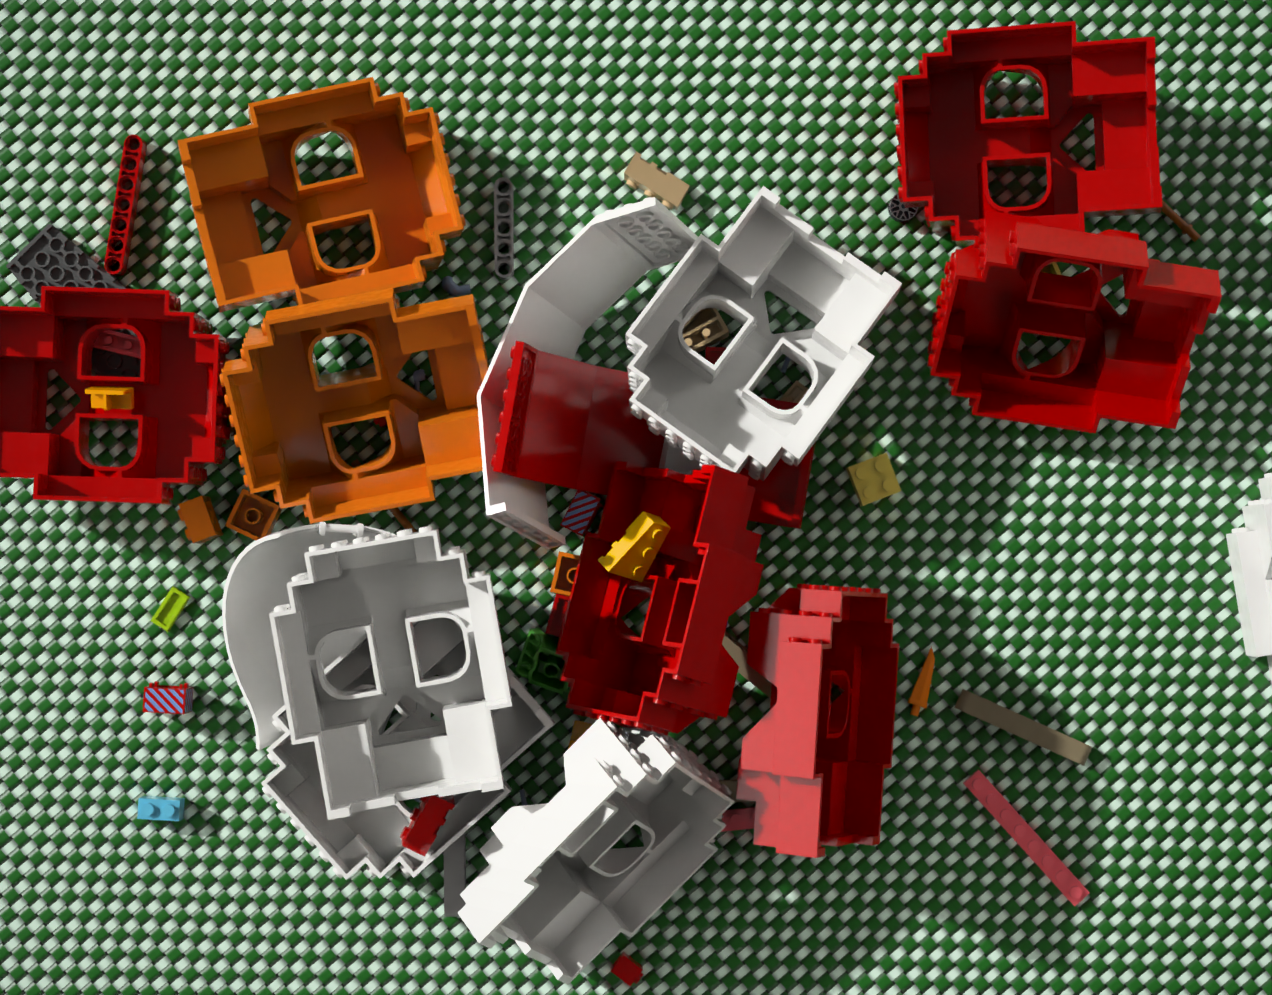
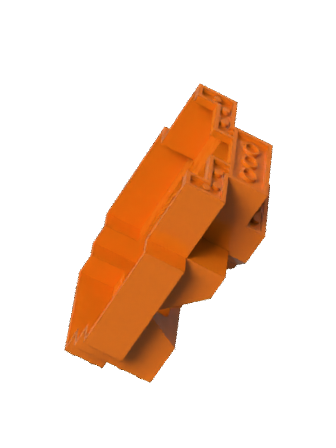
[177,77,466,312]
[219,288,489,524]

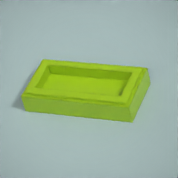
[151,586,191,632]

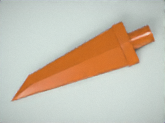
[907,646,935,717]

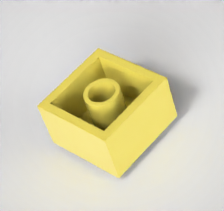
[846,453,901,506]

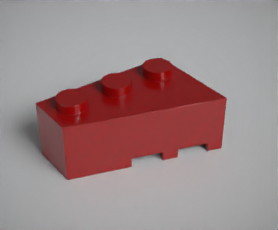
[400,794,455,857]

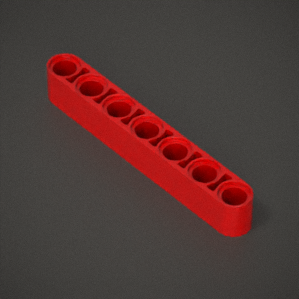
[104,135,147,277]

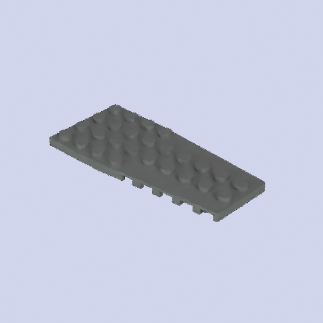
[6,224,141,377]

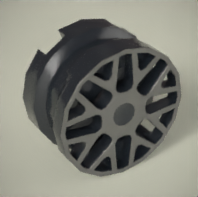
[888,194,918,223]

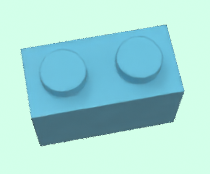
[137,796,185,821]

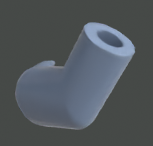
[442,276,471,297]

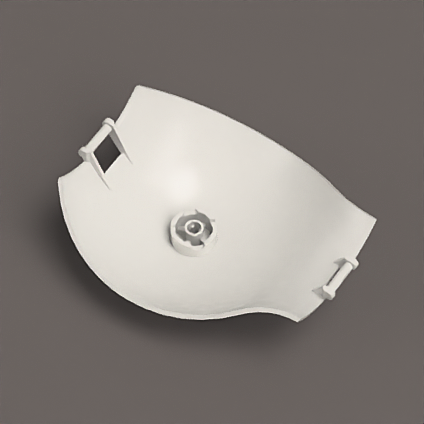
[222,522,396,750]

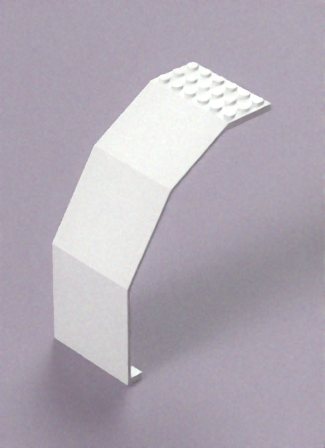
[477,197,698,549]

